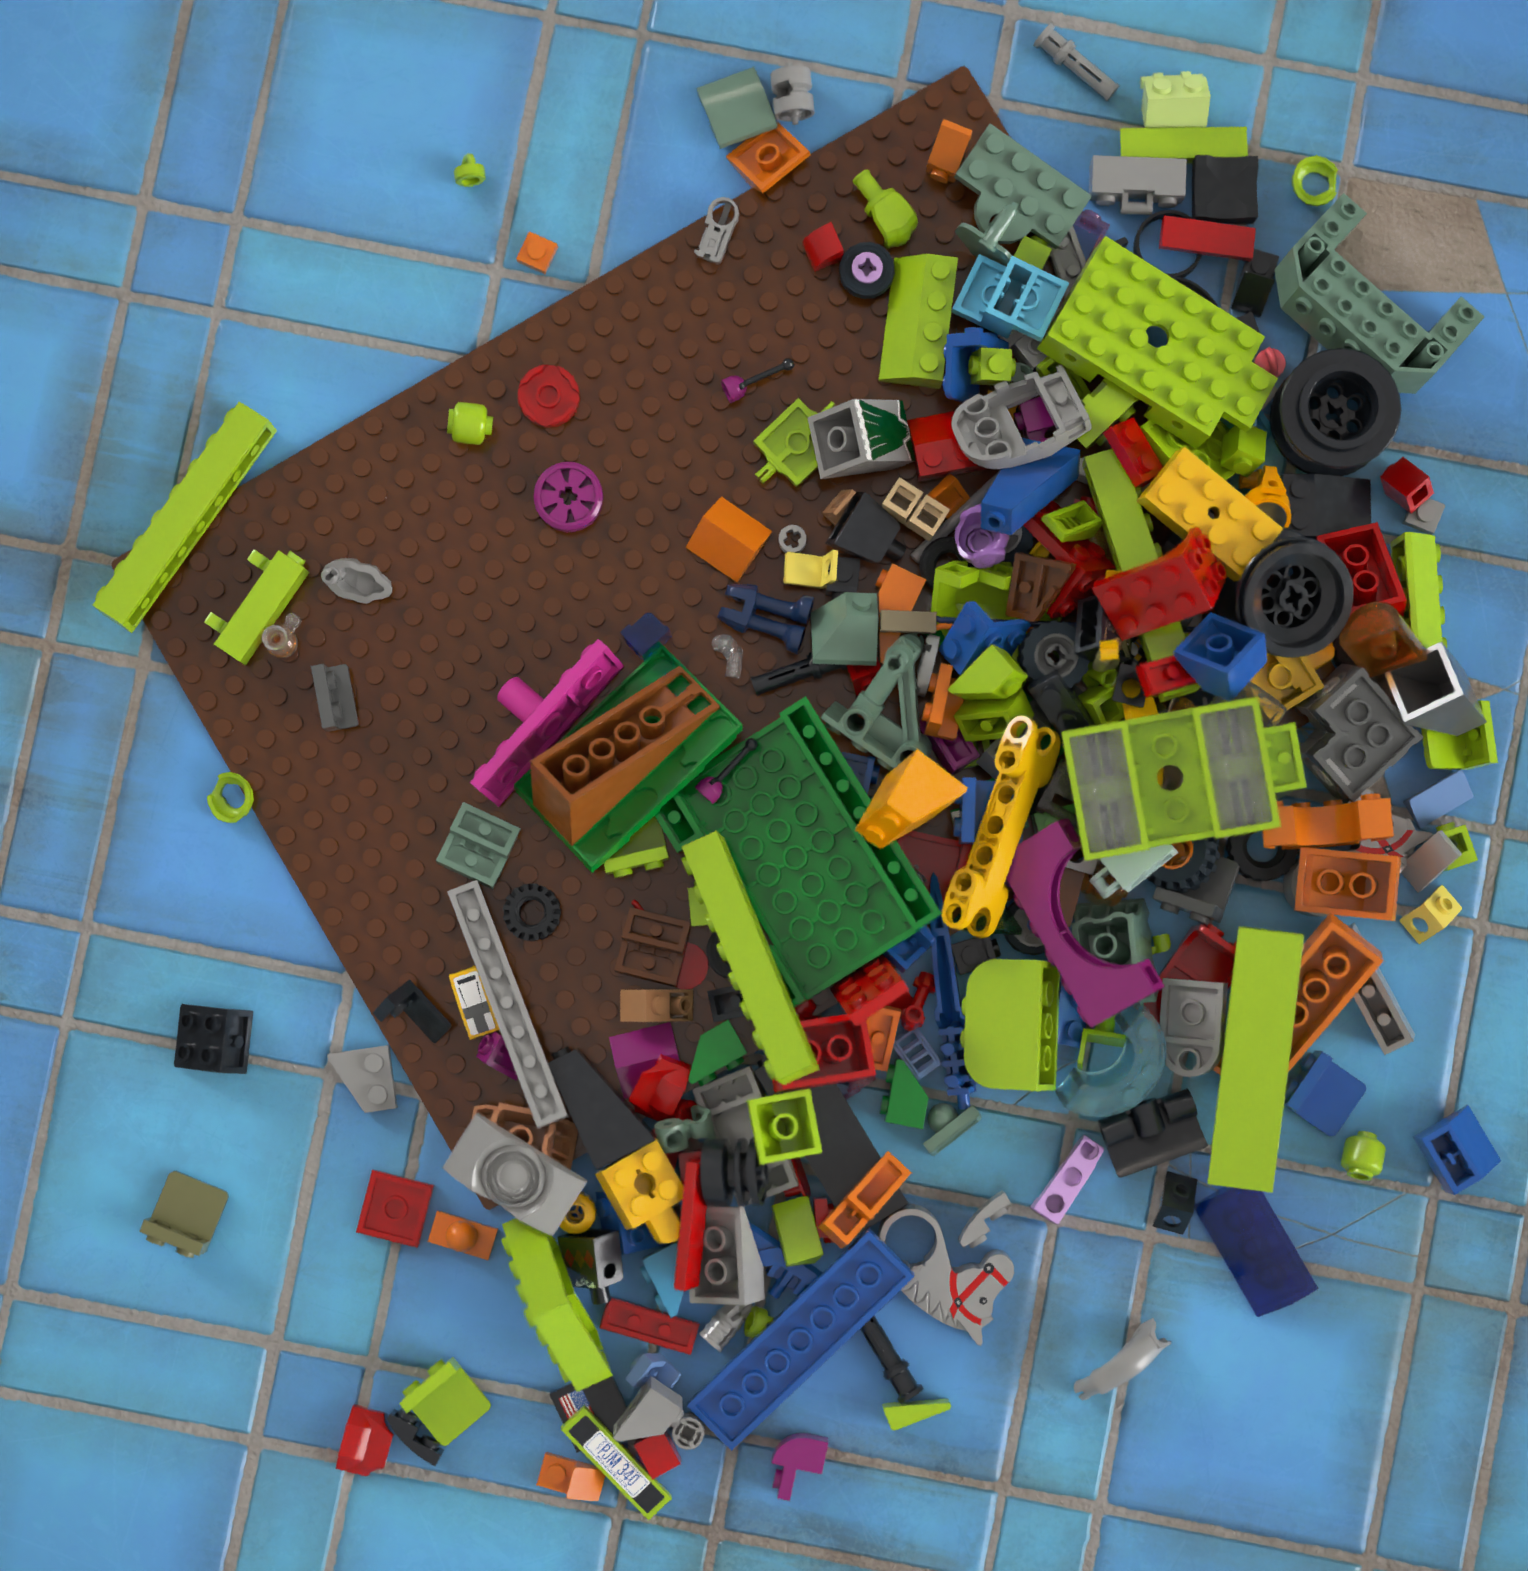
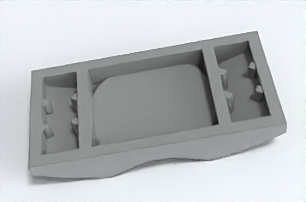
[692,1066,799,1207]
[442,1113,587,1236]

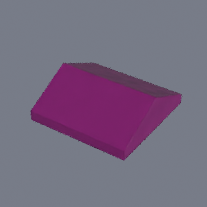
[609,1022,680,1099]

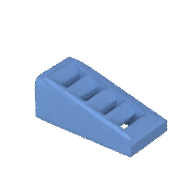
[893,1019,942,1081]

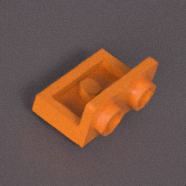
[922,663,964,741]

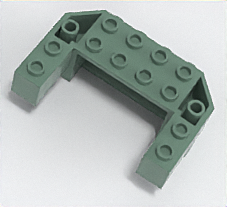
[1274,193,1484,394]

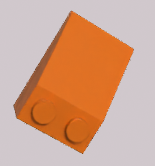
[1294,847,1401,921]

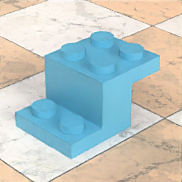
[951,254,1069,342]

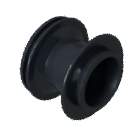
[1269,348,1402,476]
[1214,527,1353,658]

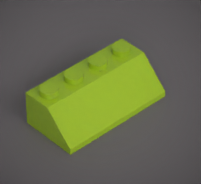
[879,254,958,389]
[1390,532,1447,662]

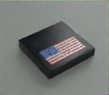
[549,1376,627,1453]

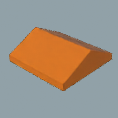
[726,120,811,193]

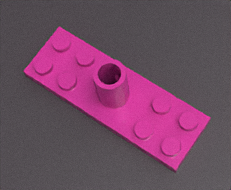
[470,639,624,807]

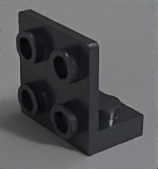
[174,1004,253,1074]

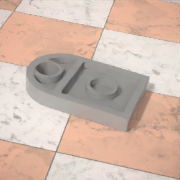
[1159,978,1228,1077]

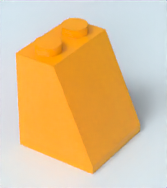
[855,749,968,849]

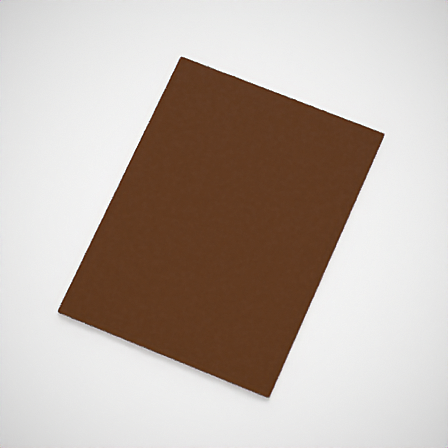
[112,66,1335,1210]

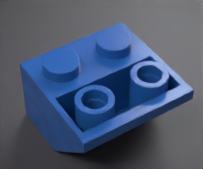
[1413,1105,1501,1195]

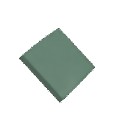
[696,67,778,149]
[436,802,521,889]

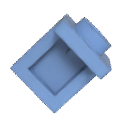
[625,1353,681,1389]

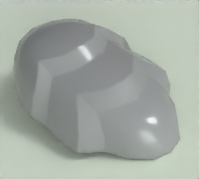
[321,558,392,604]

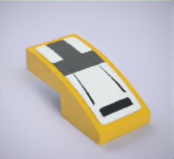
[449,966,500,1040]

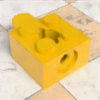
[1243,642,1335,720]
[595,1139,684,1244]

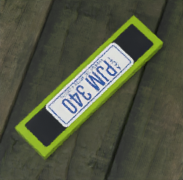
[561,1405,672,1521]

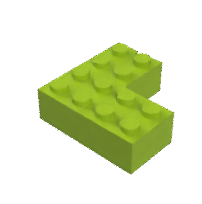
[501,1218,613,1392]

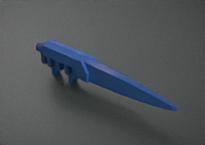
[930,872,976,1109]
[678,1186,823,1299]

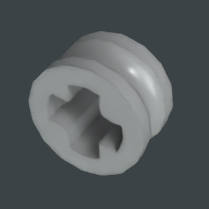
[778,525,807,553]

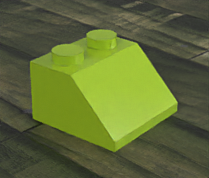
[747,1089,822,1165]

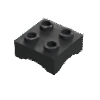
[1192,155,1258,224]

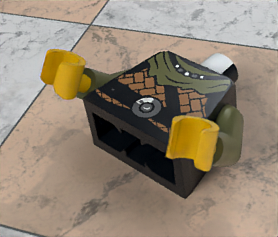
[1074,570,1138,672]

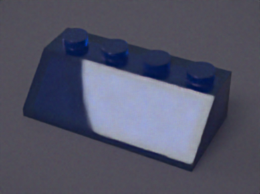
[1194,1186,1319,1317]

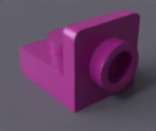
[476,1031,518,1081]

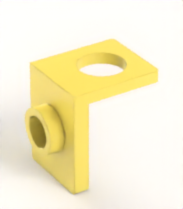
[783,550,838,589]
[1399,885,1462,944]

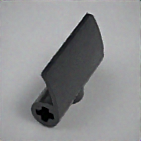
[1098,1088,1208,1178]

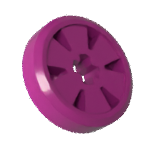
[534,462,603,532]

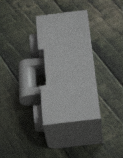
[1089,155,1187,215]

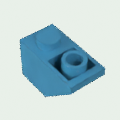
[640,1240,684,1318]

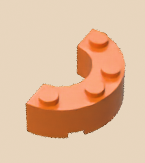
[1262,793,1394,850]

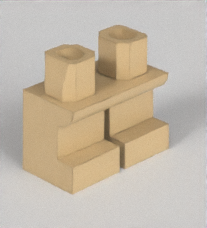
[882,477,950,541]

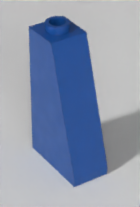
[981,438,1080,535]

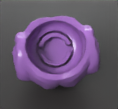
[954,504,1009,569]

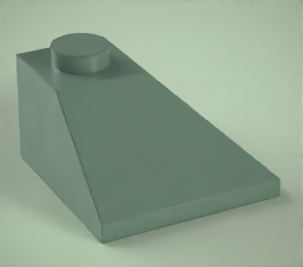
[810,592,878,666]

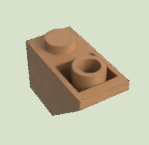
[620,989,693,1022]

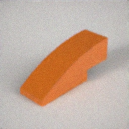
[818,1151,912,1249]

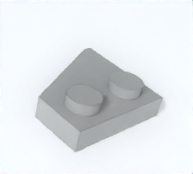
[327,1045,398,1113]

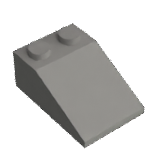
[689,1206,765,1305]

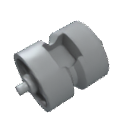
[770,63,815,125]

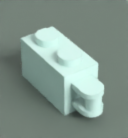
[1090,844,1178,899]

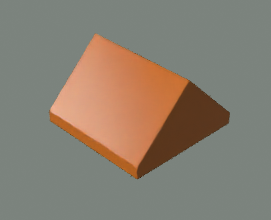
[686,496,773,583]

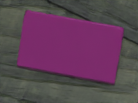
[920,718,980,776]

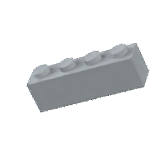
[1348,922,1415,1055]

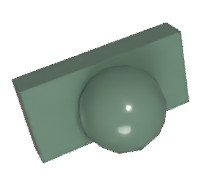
[923,1103,982,1156]

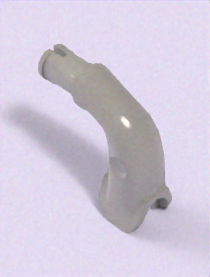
[1074,1318,1172,1400]

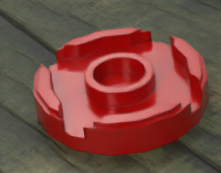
[517,364,580,428]

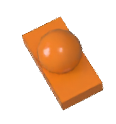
[427,1210,498,1260]

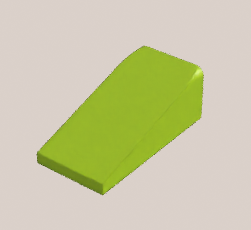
[882,1398,951,1431]

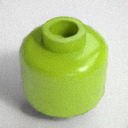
[447,402,493,445]
[1341,1131,1386,1181]

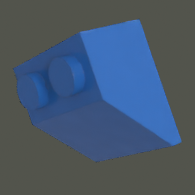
[1173,612,1267,701]

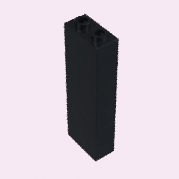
[754,1056,908,1235]

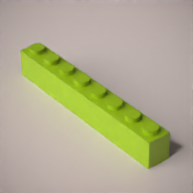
[92,401,277,633]
[1082,449,1200,702]
[681,831,819,1085]

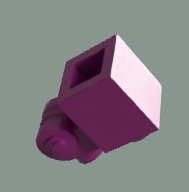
[1013,397,1057,442]

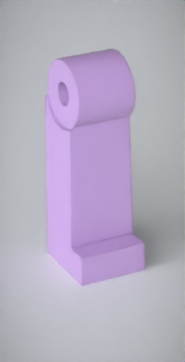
[1030,1135,1104,1225]

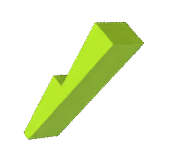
[1120,127,1248,164]

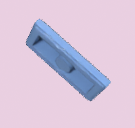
[1403,769,1474,829]

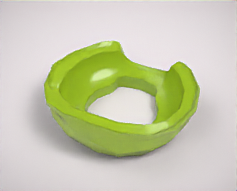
[1291,155,1338,206]
[207,772,254,823]

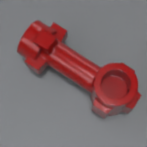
[900,972,936,1032]

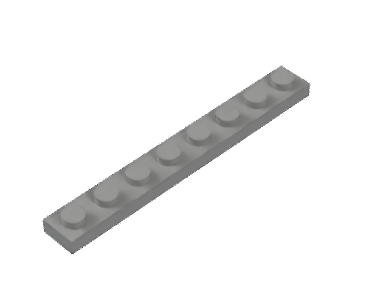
[447,880,568,1129]

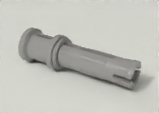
[1033,23,1120,101]

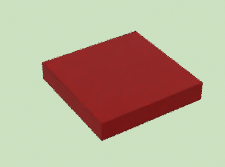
[356,1169,435,1248]

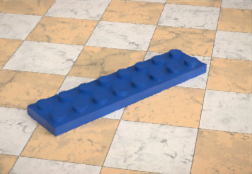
[686,1228,915,1451]

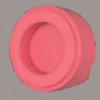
[1253,347,1286,378]

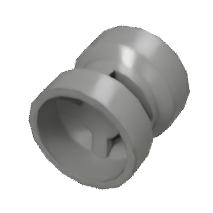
[672,1412,705,1450]

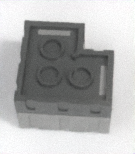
[1296,663,1424,802]

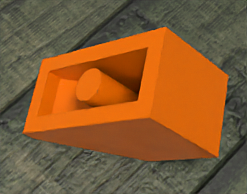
[926,119,973,183]

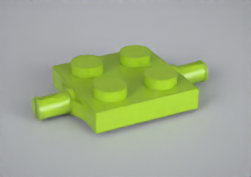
[753,398,835,488]

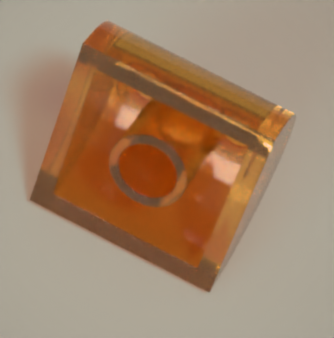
[1339,602,1427,677]

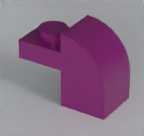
[771,1433,829,1501]

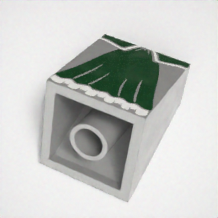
[808,399,916,479]

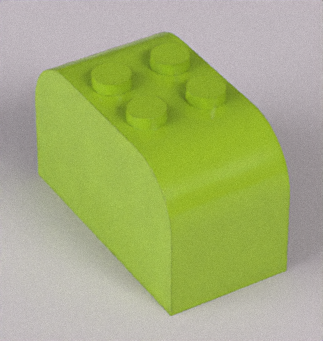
[960,959,1060,1091]

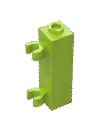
[204,550,310,665]

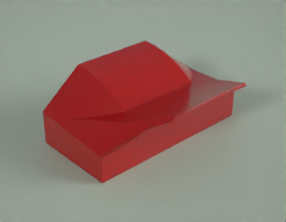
[628,1054,691,1121]
[336,1404,393,1477]

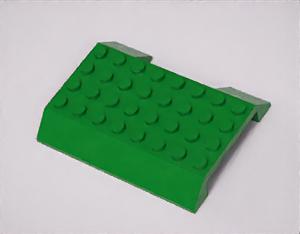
[655,696,942,1008]

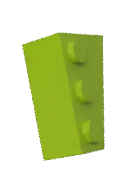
[1077,378,1140,448]

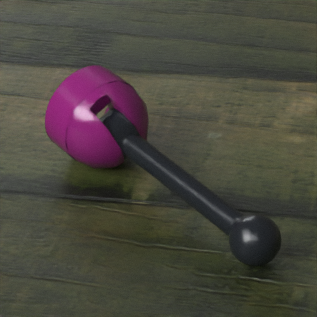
[721,358,794,403]
[695,738,758,804]

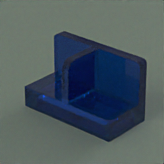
[620,613,672,662]

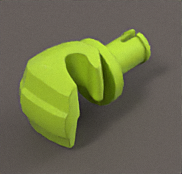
[853,169,918,249]

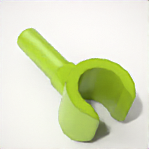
[1151,934,1171,955]

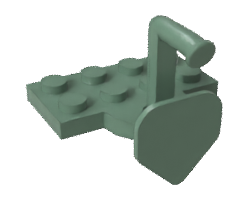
[954,123,1092,267]

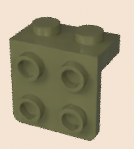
[139,1171,229,1258]

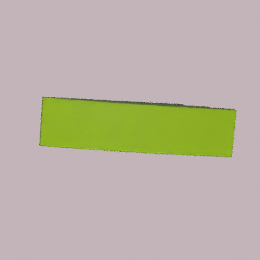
[1208,926,1304,1193]

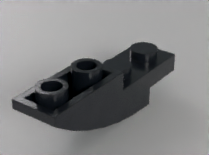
[1029,669,1095,750]

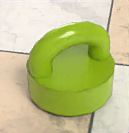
[454,153,486,187]
[744,1306,775,1339]

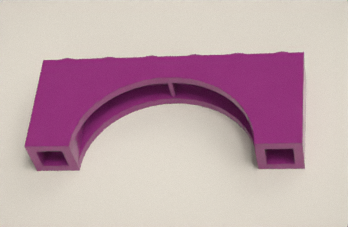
[1005,818,1165,1027]

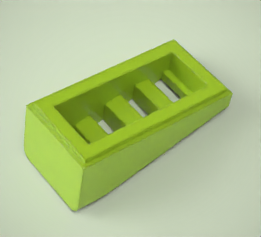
[1041,500,1104,542]

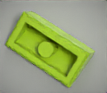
[771,1196,823,1267]

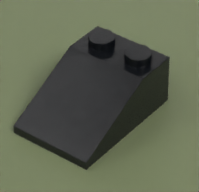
[1280,474,1371,540]

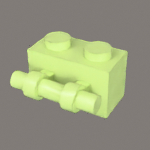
[1140,71,1211,128]

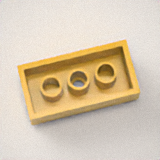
[1136,447,1283,582]

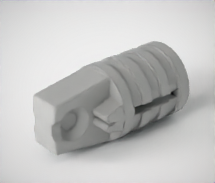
[699,1304,754,1352]

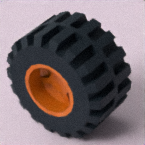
[1147,837,1220,893]

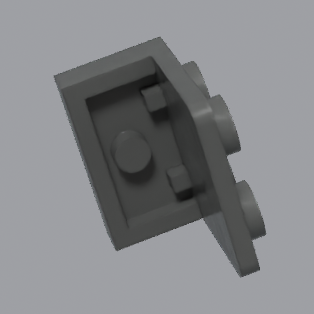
[1153,856,1239,924]

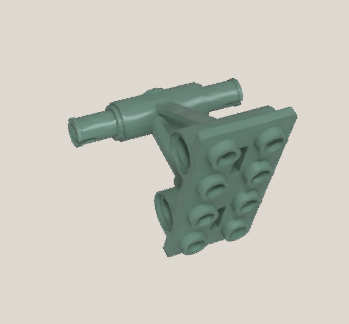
[821,633,932,771]

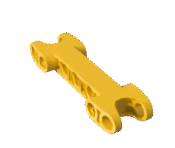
[942,716,1061,938]

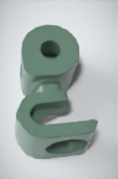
[654,1105,716,1153]

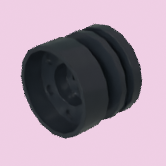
[700,1137,769,1207]

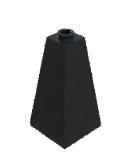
[548,1046,656,1170]

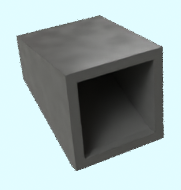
[1383,641,1487,736]

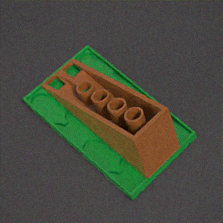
[514,644,743,873]

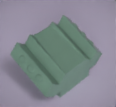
[1071,898,1158,1003]

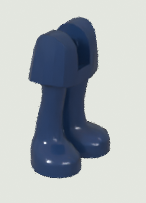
[717,584,815,654]

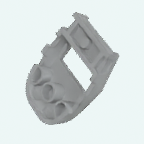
[952,365,1092,469]

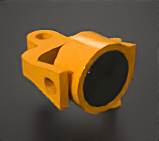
[1239,465,1291,528]

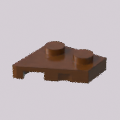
[1005,552,1076,622]

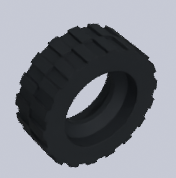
[1226,830,1299,882]

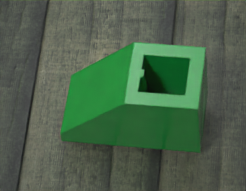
[688,1019,747,1087]
[879,1058,929,1129]

